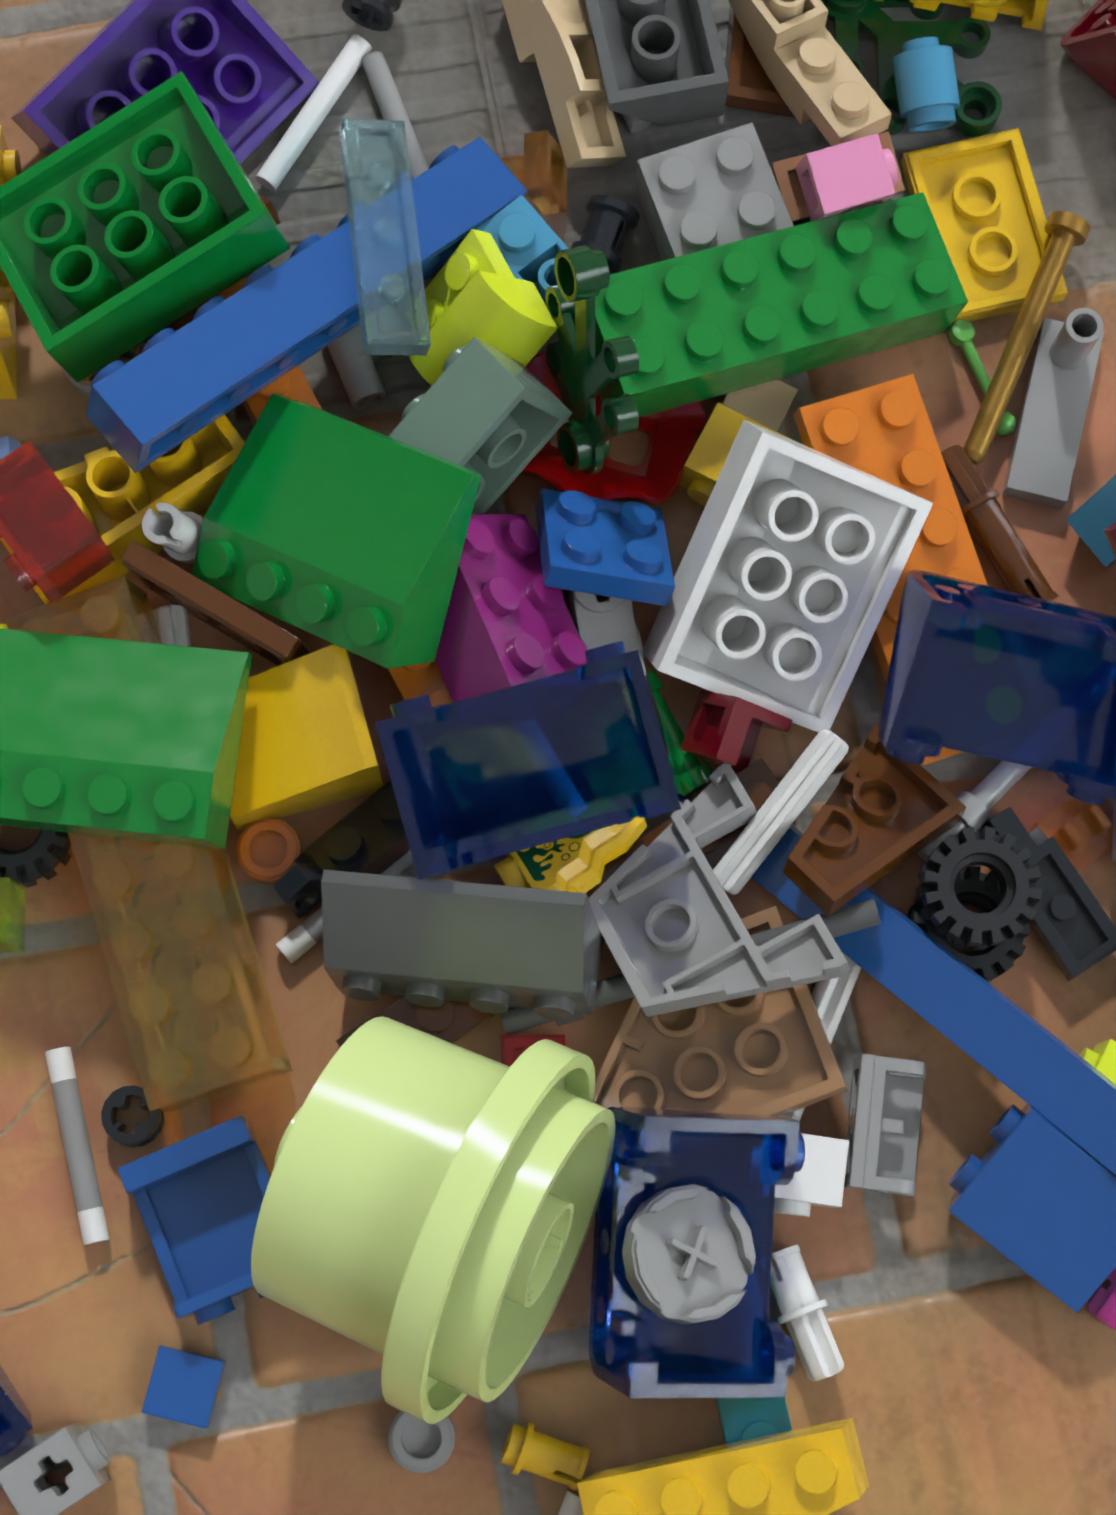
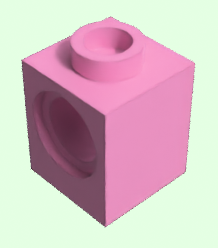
[795,133,898,222]

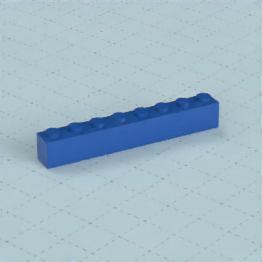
[86,137,527,473]

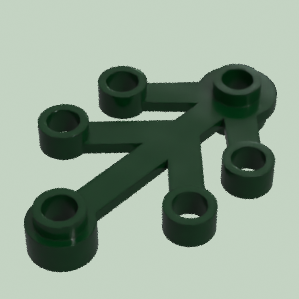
[821,0,1002,137]
[545,245,639,475]

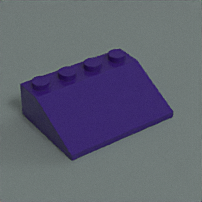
[11,0,320,164]

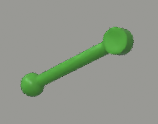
[948,320,1016,435]

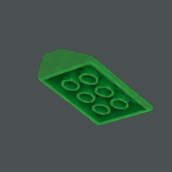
[0,71,291,382]
[191,393,482,669]
[0,628,252,849]

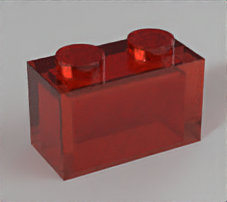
[0,440,115,604]

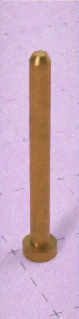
[963,210,1091,465]

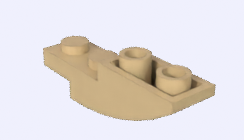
[502,0,626,168]
[729,0,892,146]

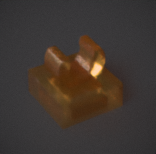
[500,130,567,215]
[1031,788,1113,872]

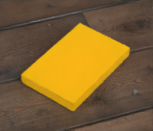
[900,128,1068,326]

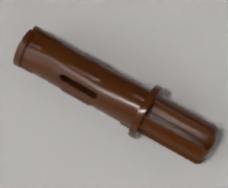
[941,445,1059,618]

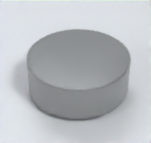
[388,1411,456,1473]

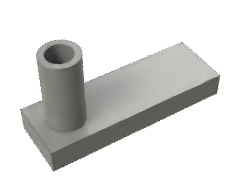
[1002,308,1104,509]

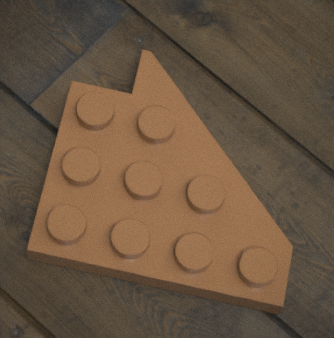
[593,905,848,1183]

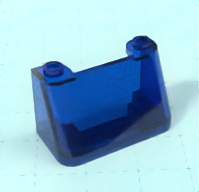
[878,570,1116,805]
[375,641,686,880]
[589,1107,805,1398]

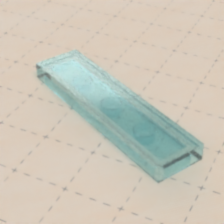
[339,118,431,356]

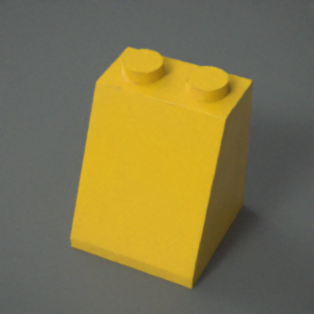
[230,644,384,830]

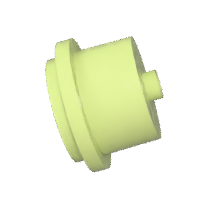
[251,1016,616,1424]

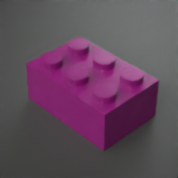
[435,514,599,724]

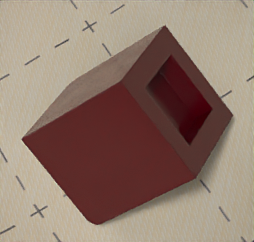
[680,690,793,772]

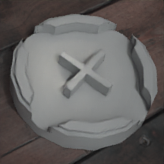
[622,1184,756,1324]

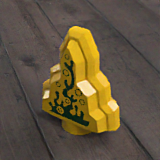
[493,804,647,893]

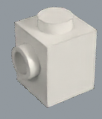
[747,1129,849,1217]

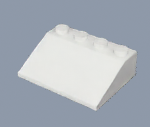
[643,420,933,733]

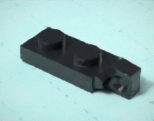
[273,770,446,919]
[982,807,1116,981]

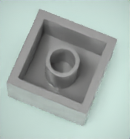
[634,122,794,261]

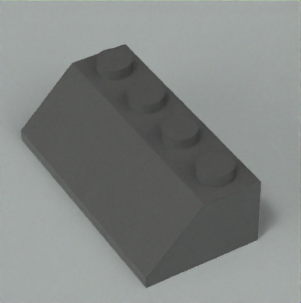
[584,0,729,126]
[321,870,603,1020]

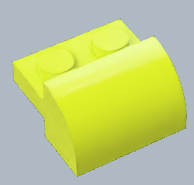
[404,229,558,386]

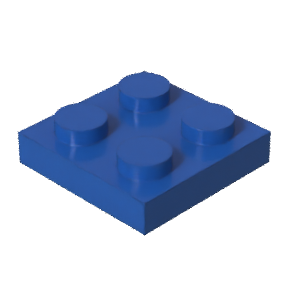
[535,488,675,606]

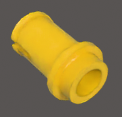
[500,1421,590,1490]

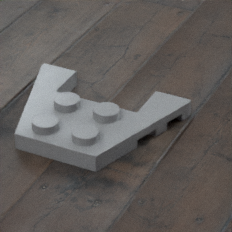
[588,763,851,1017]

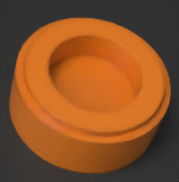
[236,818,302,884]

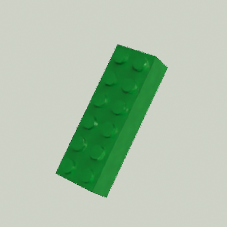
[573,192,968,418]

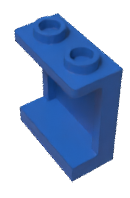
[948,1103,1116,1313]
[117,1115,271,1325]

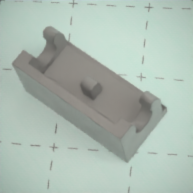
[844,1053,926,1197]

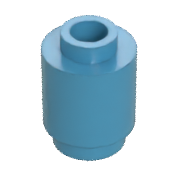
[892,37,960,133]

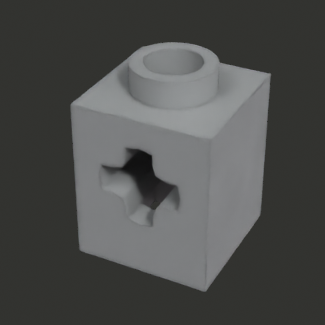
[0,1422,112,1515]

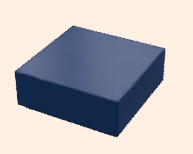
[141,1345,226,1429]

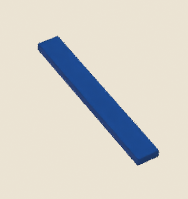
[751,825,1116,1175]

